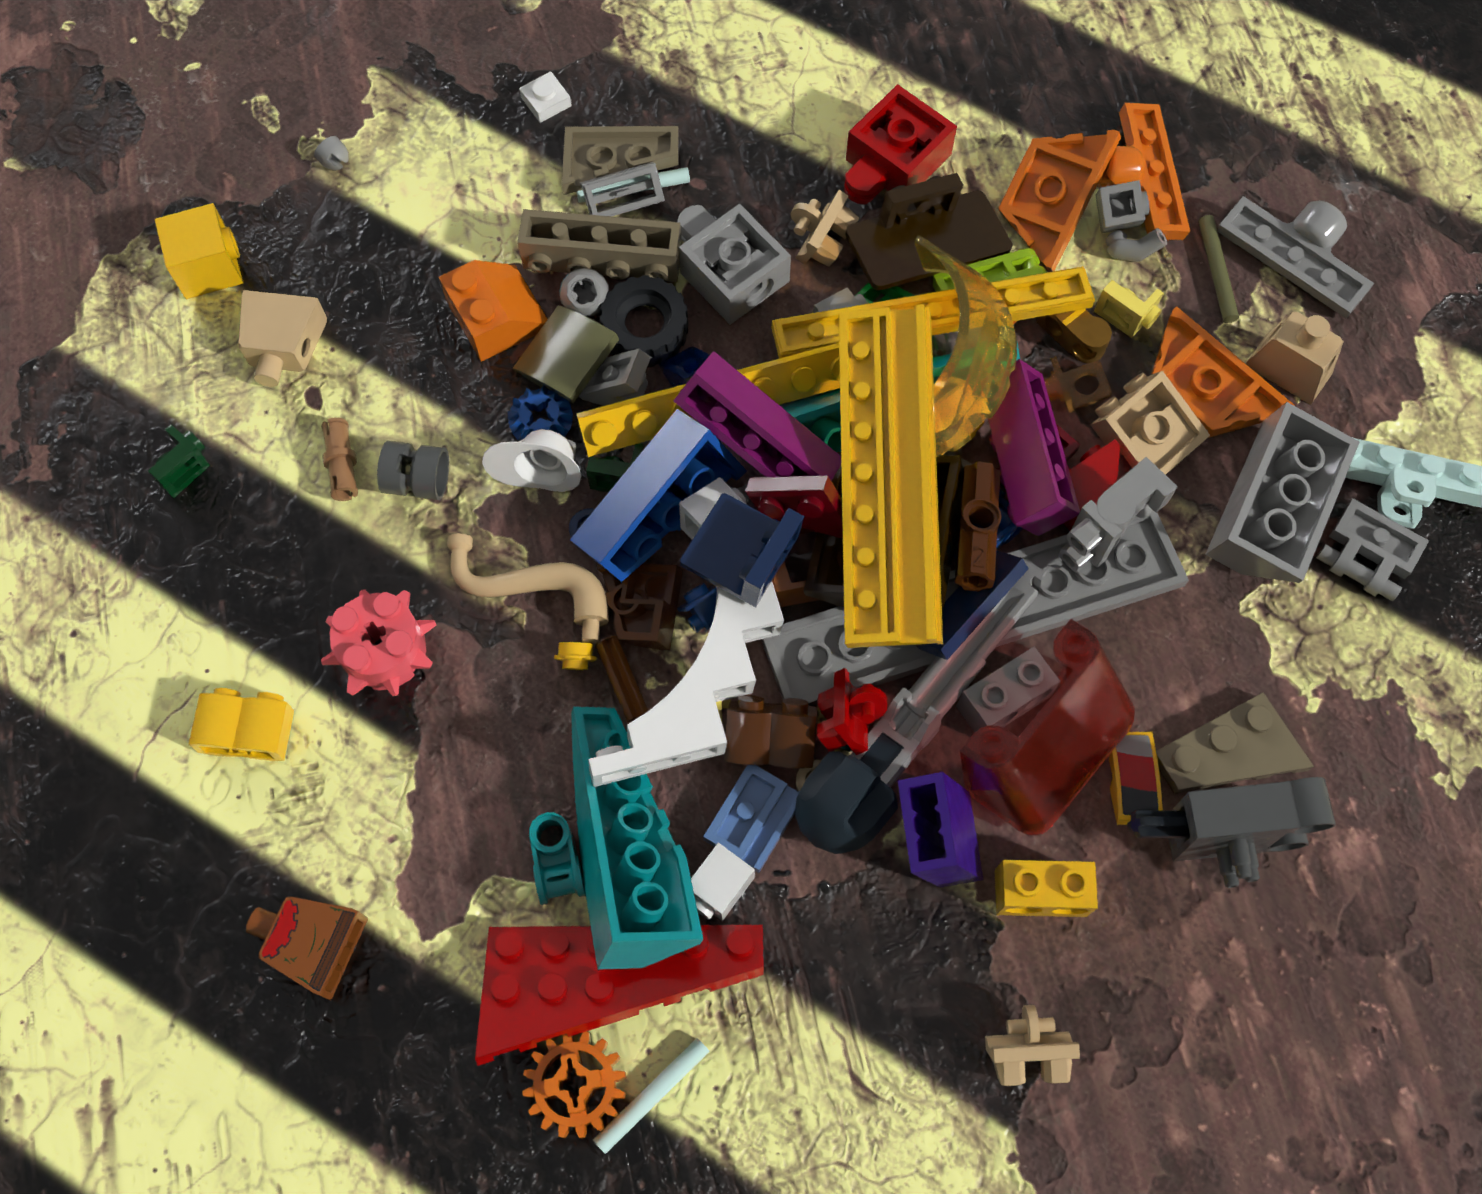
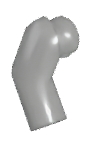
[1106,228,1167,262]

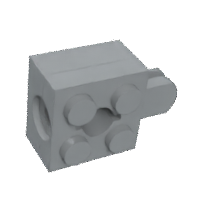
[677,204,791,325]

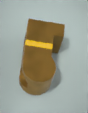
[1036,309,1112,363]

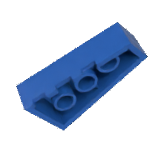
[570,409,747,582]

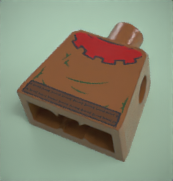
[246,896,368,1000]

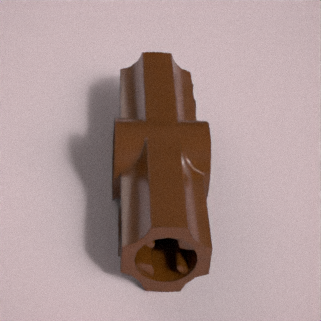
[955,461,1002,592]

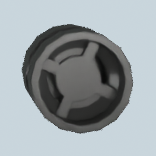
[377,440,449,500]

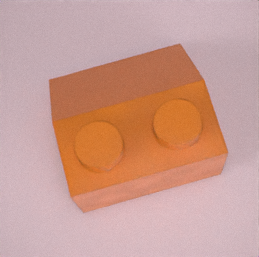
[439,260,548,362]

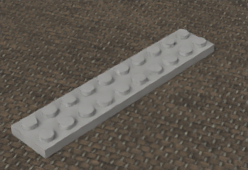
[761,511,1189,706]

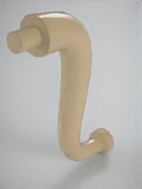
[447,533,609,644]

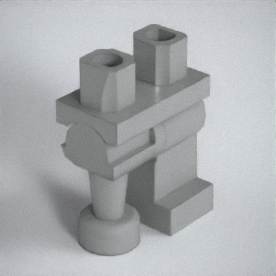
[1058,457,1178,572]

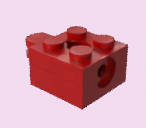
[844,84,957,205]

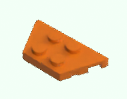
[998,130,1121,272]
[1151,306,1295,438]

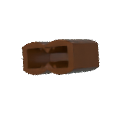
[725,695,817,768]

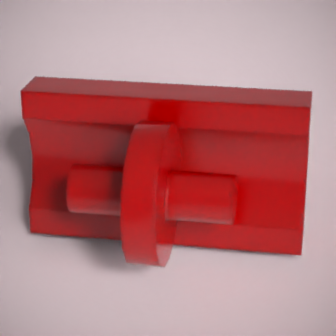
[817,668,888,755]

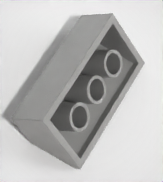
[1205,402,1360,583]

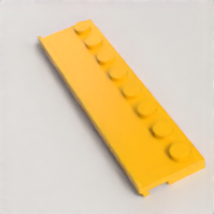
[839,304,943,648]

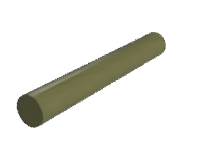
[1198,215,1239,323]

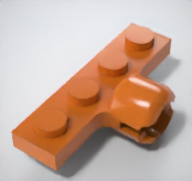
[1097,103,1190,240]

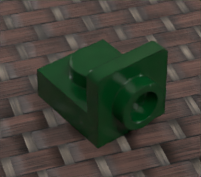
[148,424,210,499]
[586,443,645,492]

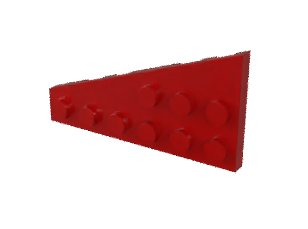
[475,925,764,1066]

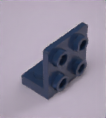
[680,493,804,608]

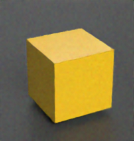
[155,203,243,299]

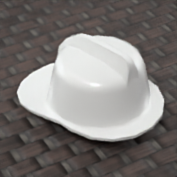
[482,429,582,492]

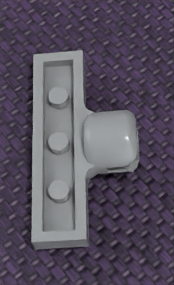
[1217,196,1374,319]

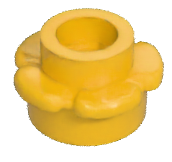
[554,642,597,670]

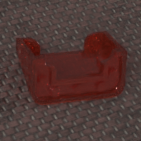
[959,619,1135,836]

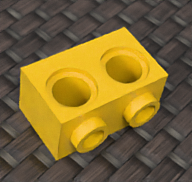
[995,860,1098,917]

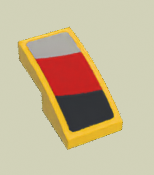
[1106,732,1163,825]

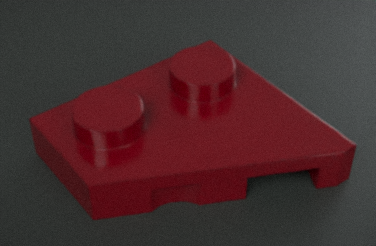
[745,476,843,539]

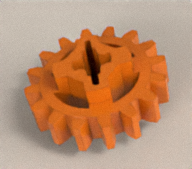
[522,1031,627,1138]

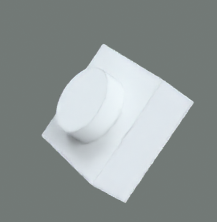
[519,71,572,123]

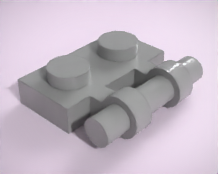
[1316,499,1429,601]

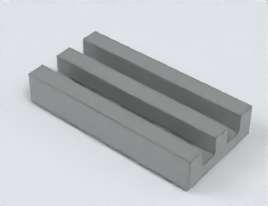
[580,162,665,217]

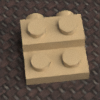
[1091,370,1210,475]

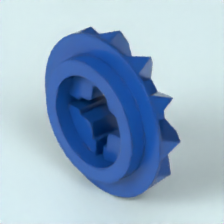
[507,386,573,441]

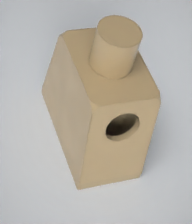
[238,290,327,387]
[1246,311,1343,405]

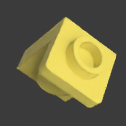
[1094,280,1164,338]

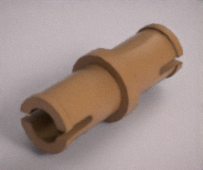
[321,418,358,501]

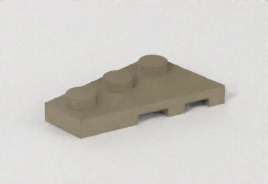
[562,126,679,195]
[1156,692,1314,794]

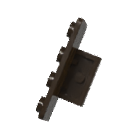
[845,173,1013,291]

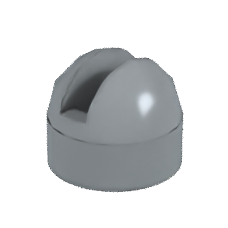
[314,136,349,171]

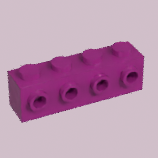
[673,351,841,481]
[979,359,1080,536]

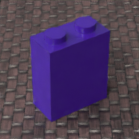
[898,772,984,888]

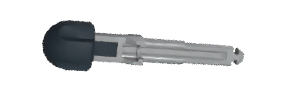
[795,562,1043,854]

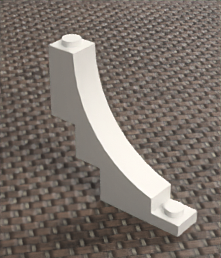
[588,582,784,787]

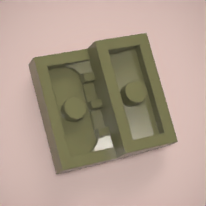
[513,305,619,404]

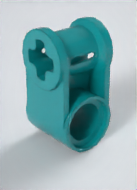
[529,812,586,905]

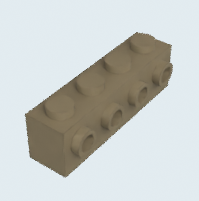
[517,209,682,282]

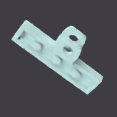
[1345,437,1482,528]

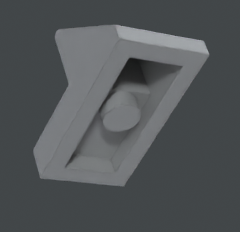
[579,349,651,406]

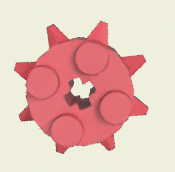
[321,590,436,696]

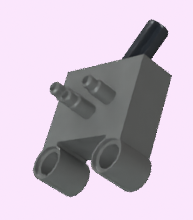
[1127,777,1336,888]

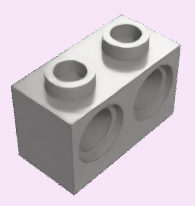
[956,646,1061,741]

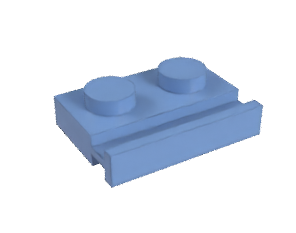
[703,765,800,873]

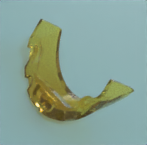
[915,235,1017,457]

